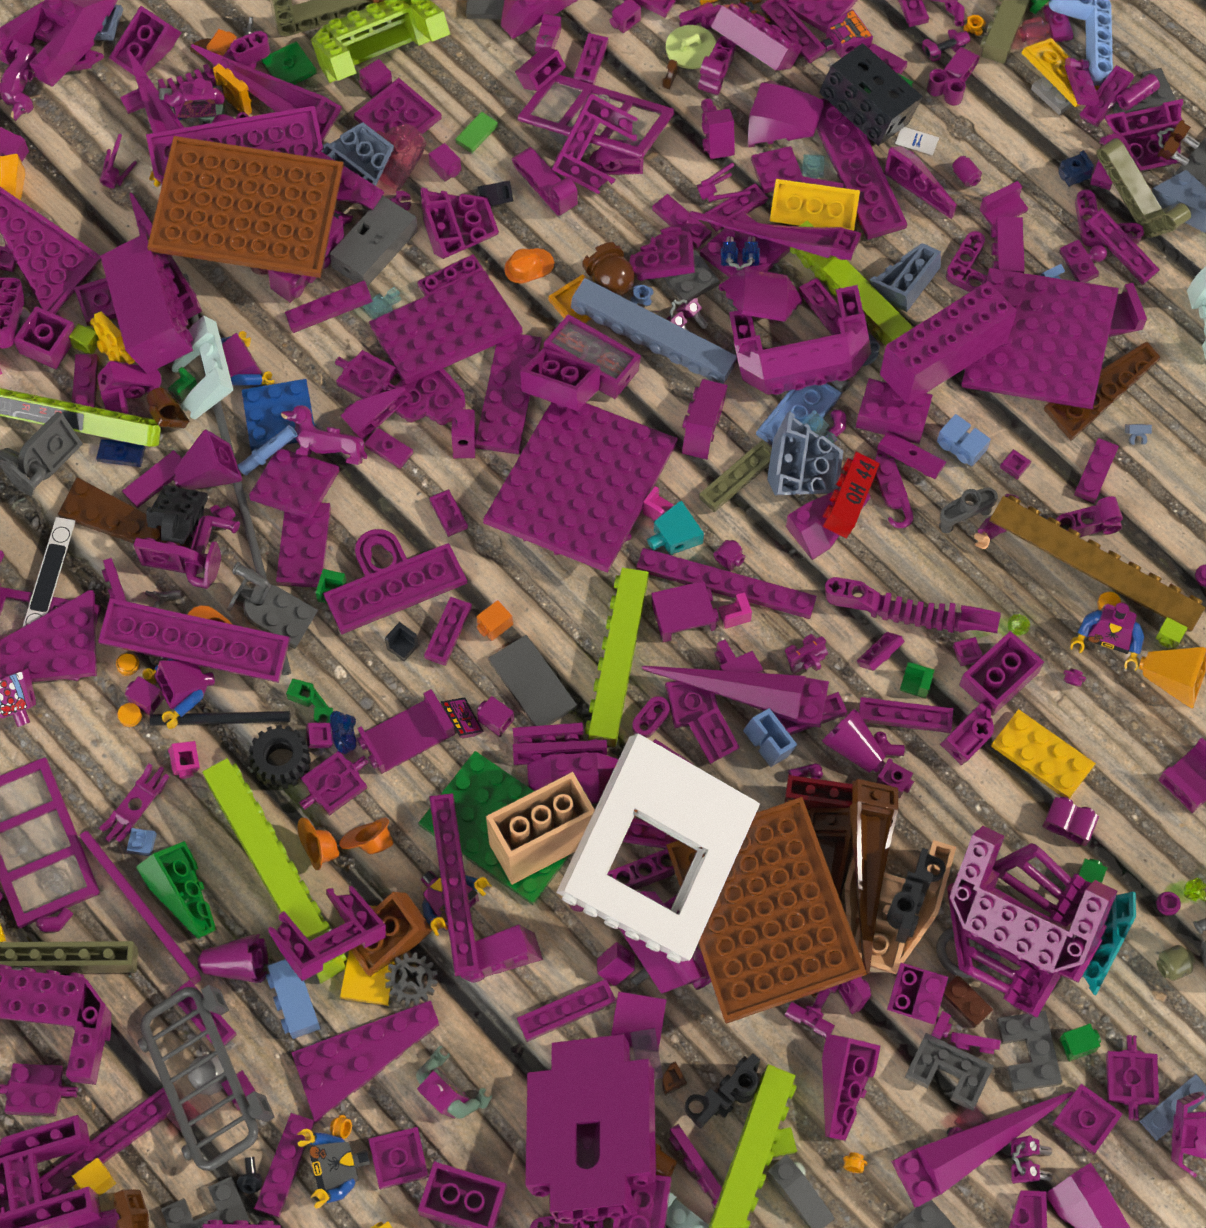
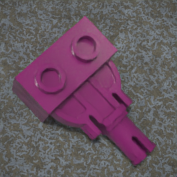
[701,99,735,159]

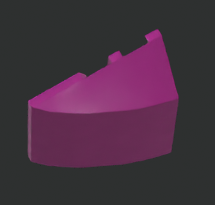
[748,80,825,148]
[1104,99,1183,172]
[421,187,499,259]
[719,268,803,322]

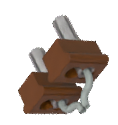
[1157,120,1200,166]

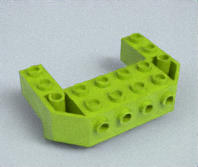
[311,0,450,83]

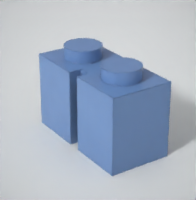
[937,414,991,467]
[743,708,797,767]

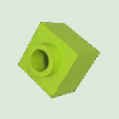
[69,324,98,354]
[1155,617,1188,649]

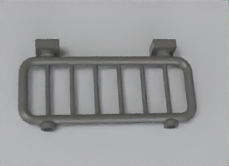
[138,985,275,1171]

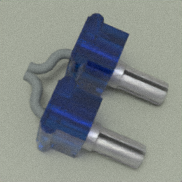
[721,236,760,270]

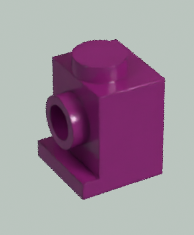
[609,0,641,34]
[876,758,915,798]

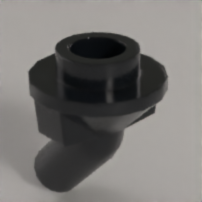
[237,1157,262,1194]

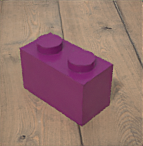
[515,47,566,91]

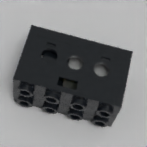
[819,43,923,146]

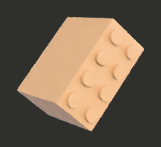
[486,772,595,884]

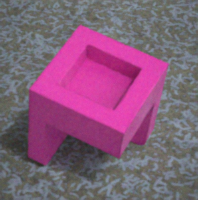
[643,486,674,521]
[718,592,752,629]

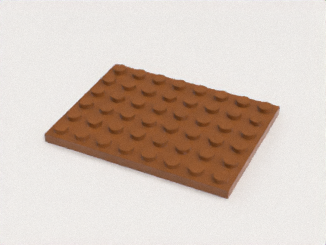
[147,136,344,278]
[666,797,867,1024]

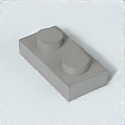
[1031,76,1073,115]

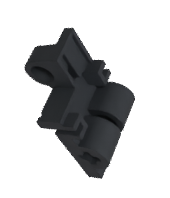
[146,485,208,544]
[887,848,946,944]
[685,1053,760,1129]

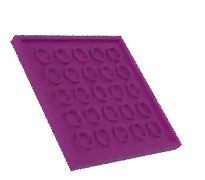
[962,268,1119,409]

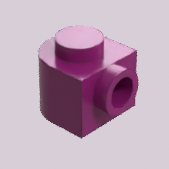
[713,540,746,572]

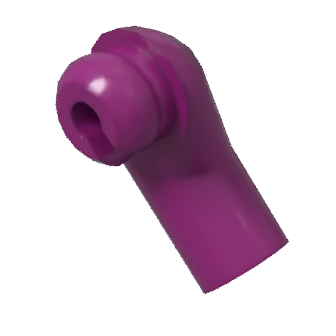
[825,409,846,441]
[874,731,905,756]

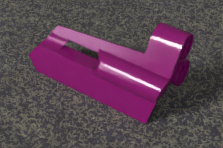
[619,891,711,994]

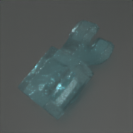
[802,154,824,179]
[363,287,401,320]
[801,410,838,444]

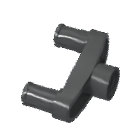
[939,487,998,533]

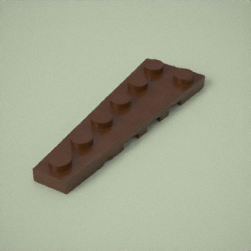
[1044,341,1160,441]
[58,477,191,548]

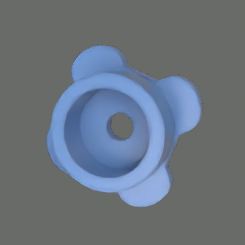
[631,285,654,306]

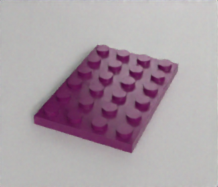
[369,270,523,385]

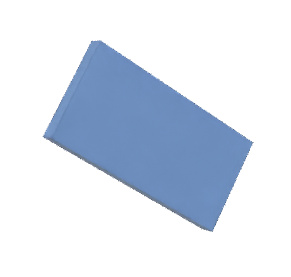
[756,383,842,445]

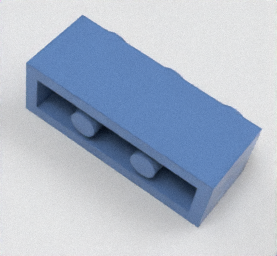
[266,959,321,1039]

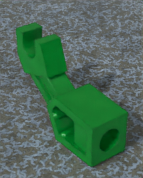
[286,678,335,727]

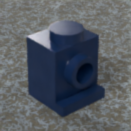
[1058,150,1094,187]

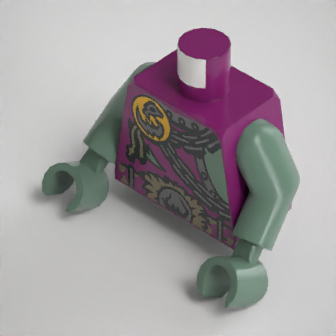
[416,1046,493,1119]

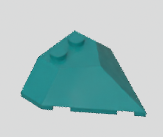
[1082,892,1136,995]

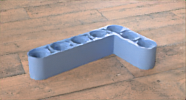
[1048,0,1113,86]

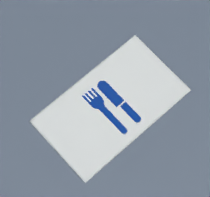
[895,127,939,155]

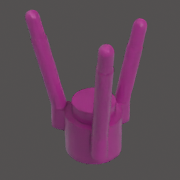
[99,134,137,188]
[696,163,751,203]

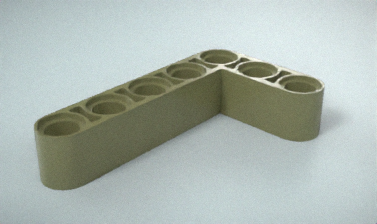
[270,0,373,37]
[1097,138,1191,238]

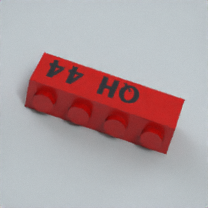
[822,451,880,539]

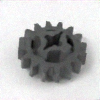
[385,953,438,1007]

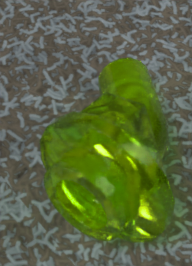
[1008,614,1030,636]
[1184,878,1206,902]

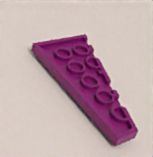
[291,1000,439,1123]

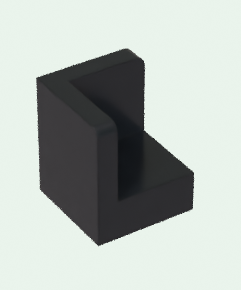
[478,180,514,206]
[385,621,419,662]

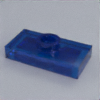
[96,439,145,467]

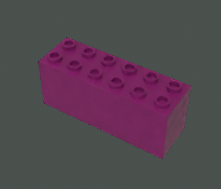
[100,233,193,374]
[880,281,1017,405]

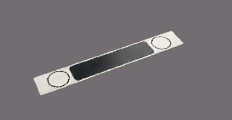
[22,517,75,628]

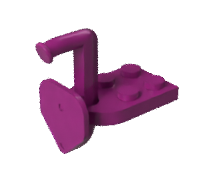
[134,515,240,589]

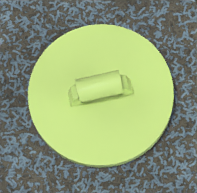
[666,25,716,69]

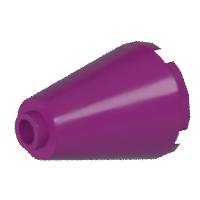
[821,708,886,773]
[197,934,268,983]

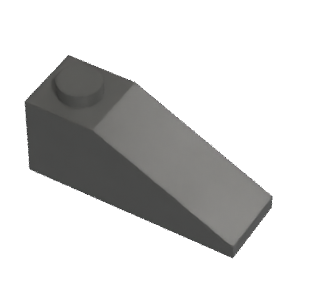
[766,1155,835,1228]

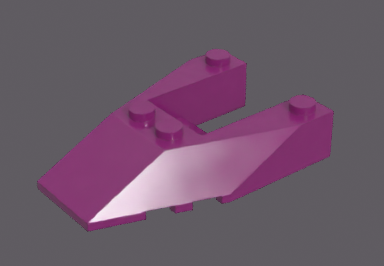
[0,0,118,87]
[0,1115,102,1228]

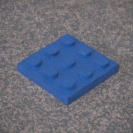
[241,379,315,451]

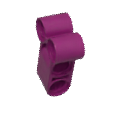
[698,36,736,96]
[927,47,980,106]
[1056,496,1123,538]

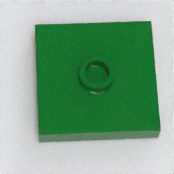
[261,41,317,85]

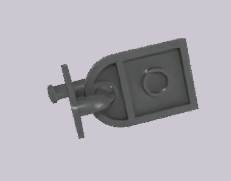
[0,412,83,496]
[227,562,318,649]

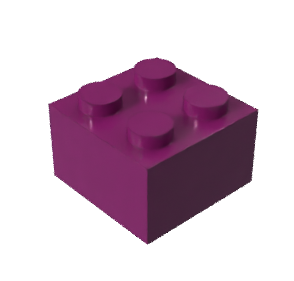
[13,306,75,370]

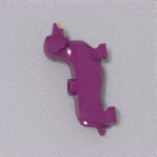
[0,39,37,121]
[281,405,367,465]

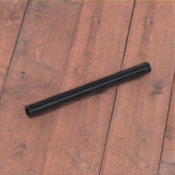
[149,711,291,726]

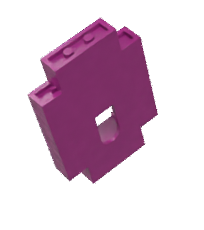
[525,1034,656,1224]

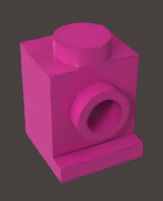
[168,741,200,779]

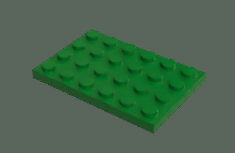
[418,751,571,905]

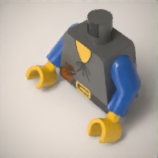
[297,1129,370,1208]

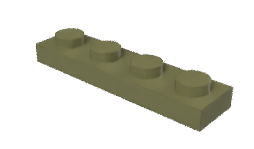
[699,440,772,512]

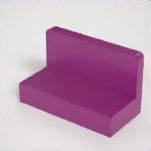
[980,181,1028,225]

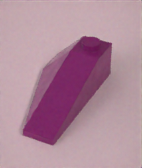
[884,146,957,219]
[786,492,871,560]
[822,1034,881,1141]
[1046,1163,1130,1228]

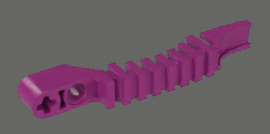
[120,31,270,114]
[825,577,1001,634]

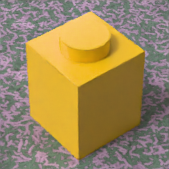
[72,1157,117,1196]

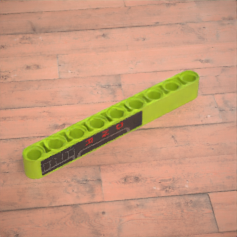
[0,388,161,447]

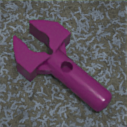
[389,190,411,211]

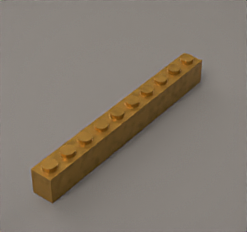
[989,495,1206,632]

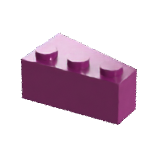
[682,379,728,460]
[461,924,543,983]

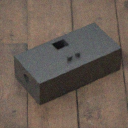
[329,196,418,287]

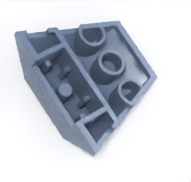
[321,122,394,186]
[767,411,843,495]

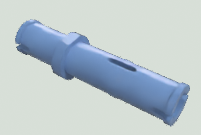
[237,425,298,476]

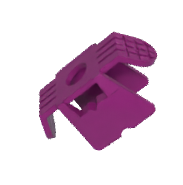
[1171,1092,1206,1178]

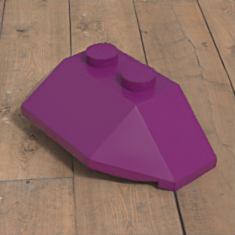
[501,0,578,39]
[527,753,619,804]

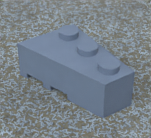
[1152,170,1206,233]
[870,243,941,312]

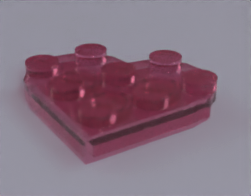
[376,124,426,191]

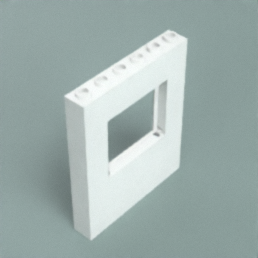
[556,733,760,963]

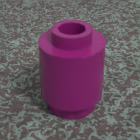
[952,156,982,187]

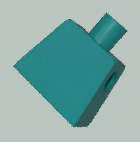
[647,501,704,555]

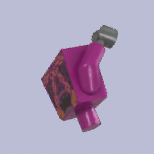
[159,78,224,118]

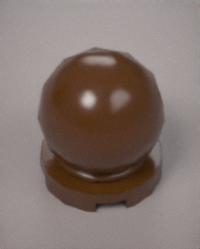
[582,242,634,296]

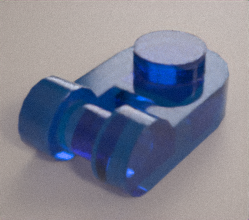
[330,711,357,754]

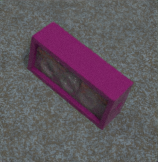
[543,314,641,399]

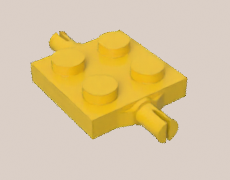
[90,311,135,364]

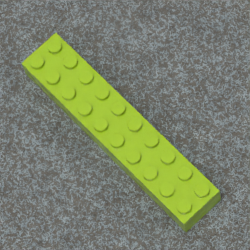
[202,758,347,984]

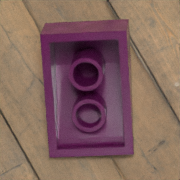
[109,6,182,76]

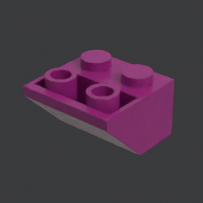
[887,962,948,1025]

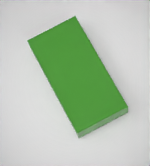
[456,112,498,153]

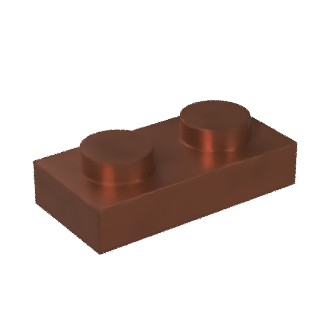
[943,976,993,1028]

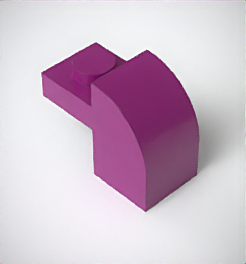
[715,639,763,673]

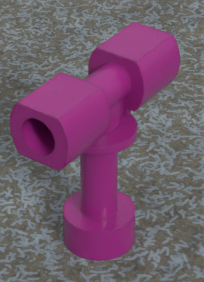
[784,984,840,1039]

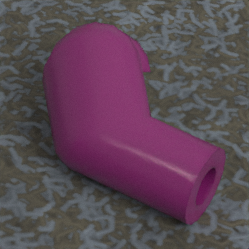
[945,2,965,27]
[788,763,823,779]
[36,907,74,933]

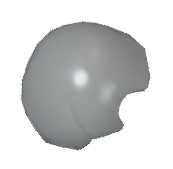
[187,1054,227,1095]

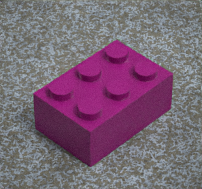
[520,348,601,411]
[856,378,933,444]
[959,631,1044,716]
[418,1161,507,1228]

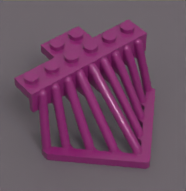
[947,843,1102,1018]

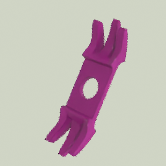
[98,763,169,842]

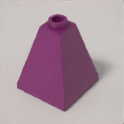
[173,429,242,490]

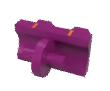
[785,634,828,674]

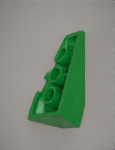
[136,841,216,939]

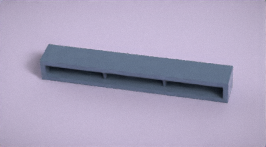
[571,278,737,384]

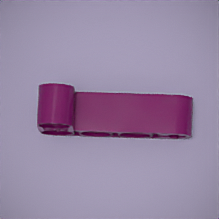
[512,147,578,216]
[0,278,25,348]

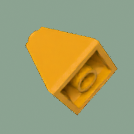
[0,154,26,201]
[1139,647,1206,708]

